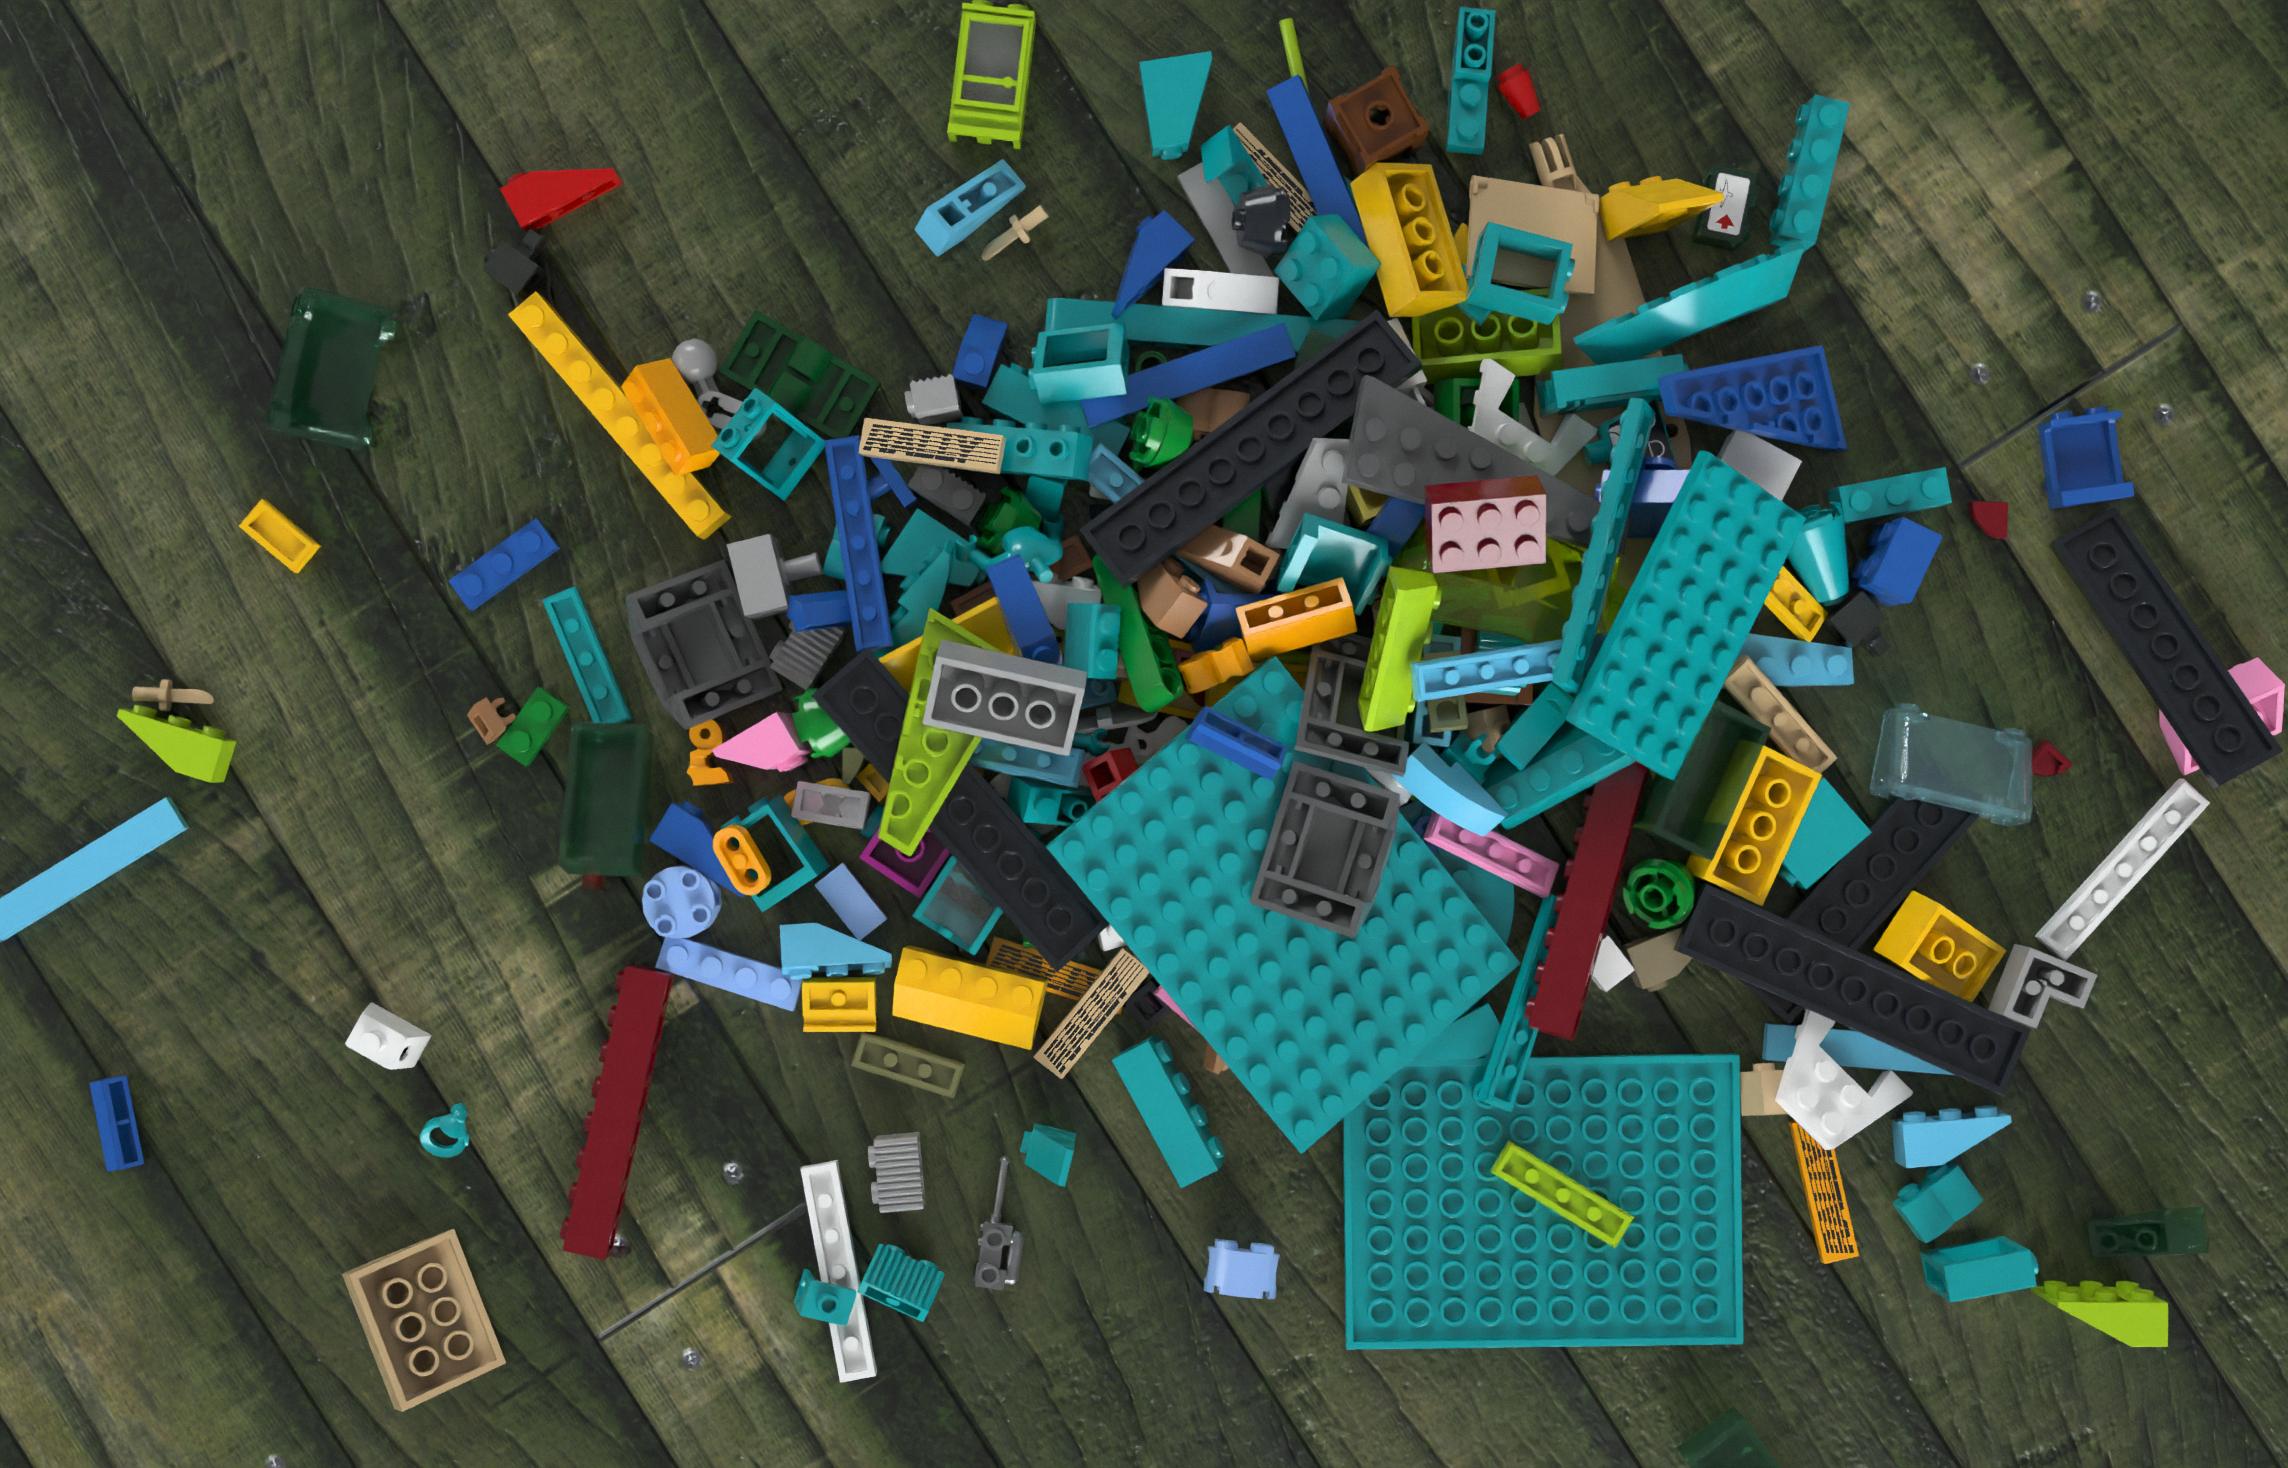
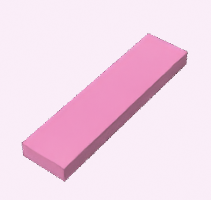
[1423,810,1560,898]

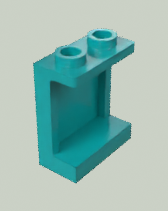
[1277,512,1392,616]

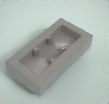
[791,781,871,830]

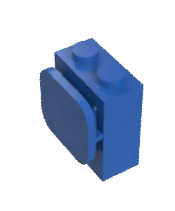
[1595,457,1690,538]

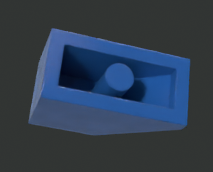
[952,314,1009,393]

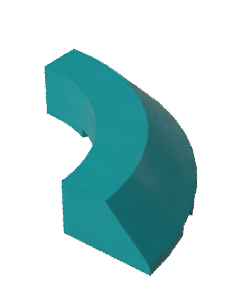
[1573,242,1804,365]

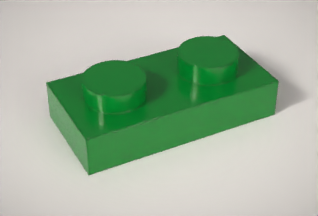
[496,687,570,766]

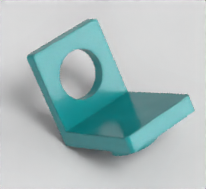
[793,1269,857,1326]

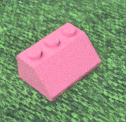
[2159,657,2285,776]
[712,712,813,772]

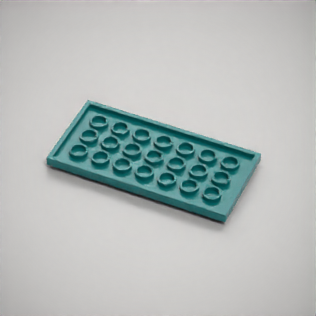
[1565,450,1806,781]

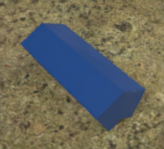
[787,590,852,632]
[1185,706,1287,781]
[89,1075,144,1172]

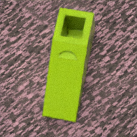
[117,704,237,783]

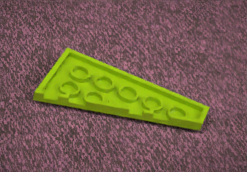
[878,608,1003,857]

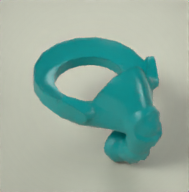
[420,1103,470,1158]

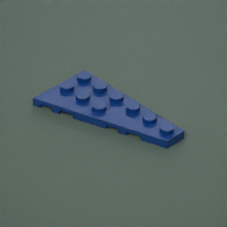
[1657,345,1847,453]

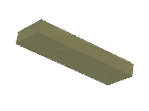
[851,1032,965,1099]

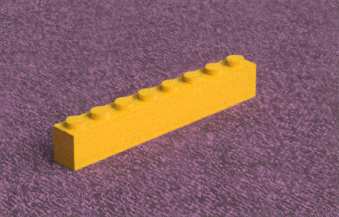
[508,291,732,540]

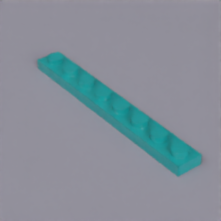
[1552,398,1656,694]

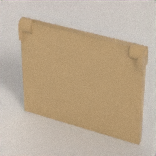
[1466,175,1599,297]

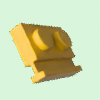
[802,977,877,1032]

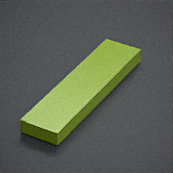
[1490,1140,1634,1248]

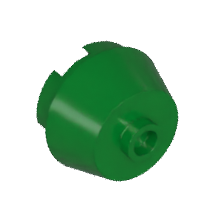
[1129,396,1193,468]
[977,486,1042,556]
[792,688,851,758]
[1623,858,1696,929]

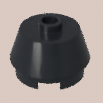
[1232,184,1290,258]

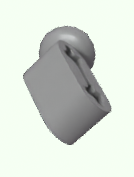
[672,338,767,440]

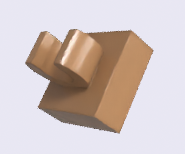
[467,697,516,745]

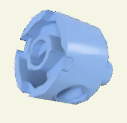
[642,865,722,939]
[1203,1239,1280,1299]

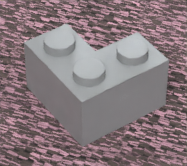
[1988,944,2097,1029]

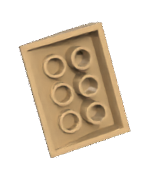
[342,1229,506,1412]

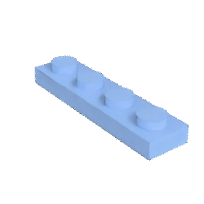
[655,937,803,1011]

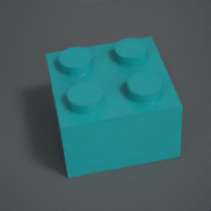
[1274,214,1381,321]

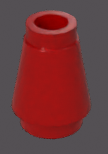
[1495,62,1541,120]

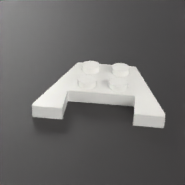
[1468,359,1598,476]
[1775,1008,1913,1150]

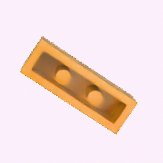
[621,358,720,476]
[1235,577,1357,662]

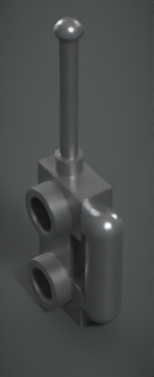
[974,1156,1024,1290]

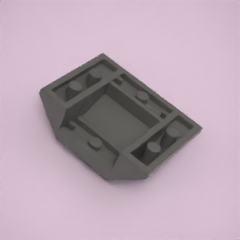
[626,559,783,730]
[1294,633,1413,777]
[1249,761,1400,938]

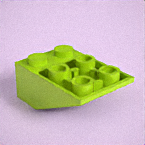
[2031,1281,2168,1347]

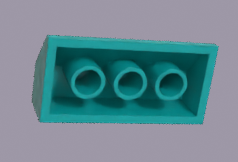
[1481,721,1635,831]

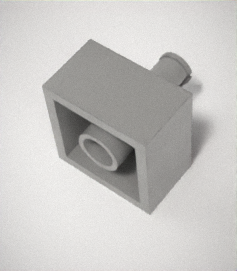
[727,534,822,620]

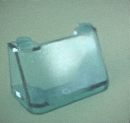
[1869,703,2033,827]

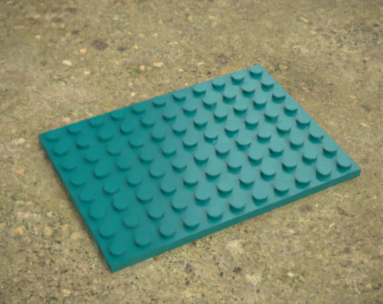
[1046,656,1521,1154]
[1342,1053,1743,1350]

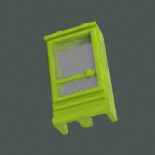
[947,0,1036,149]

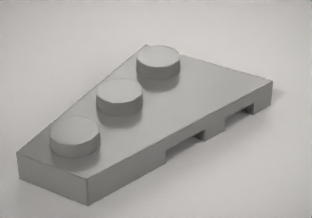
[1265,438,1350,549]

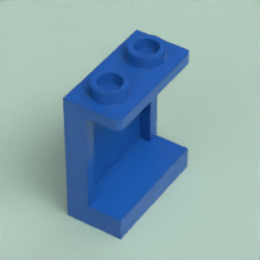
[2038,406,2135,509]
[1185,579,1285,653]

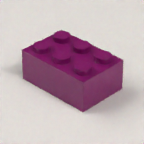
[859,827,951,898]

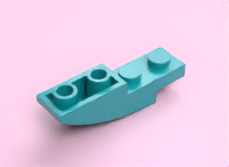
[1446,7,1496,155]
[872,539,955,659]

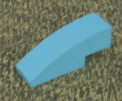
[1391,741,1508,837]

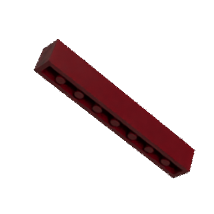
[1525,761,1650,1041]
[560,963,674,1260]

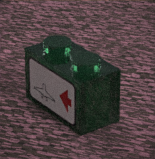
[1692,164,1759,251]

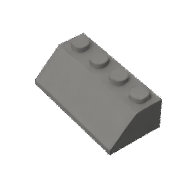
[922,639,1088,756]

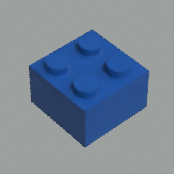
[1850,517,1943,606]

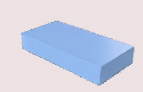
[815,862,888,941]

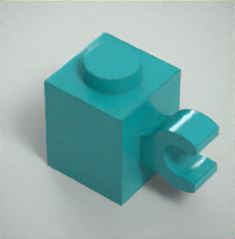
[1436,731,1501,786]

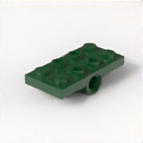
[719,310,881,439]

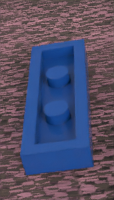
[449,518,560,611]

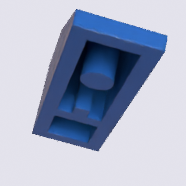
[1111,210,1195,319]
[985,554,1064,665]
[649,800,747,898]

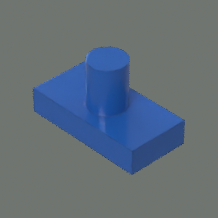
[867,457,919,511]

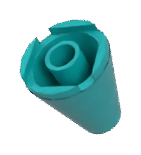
[1787,501,1849,606]

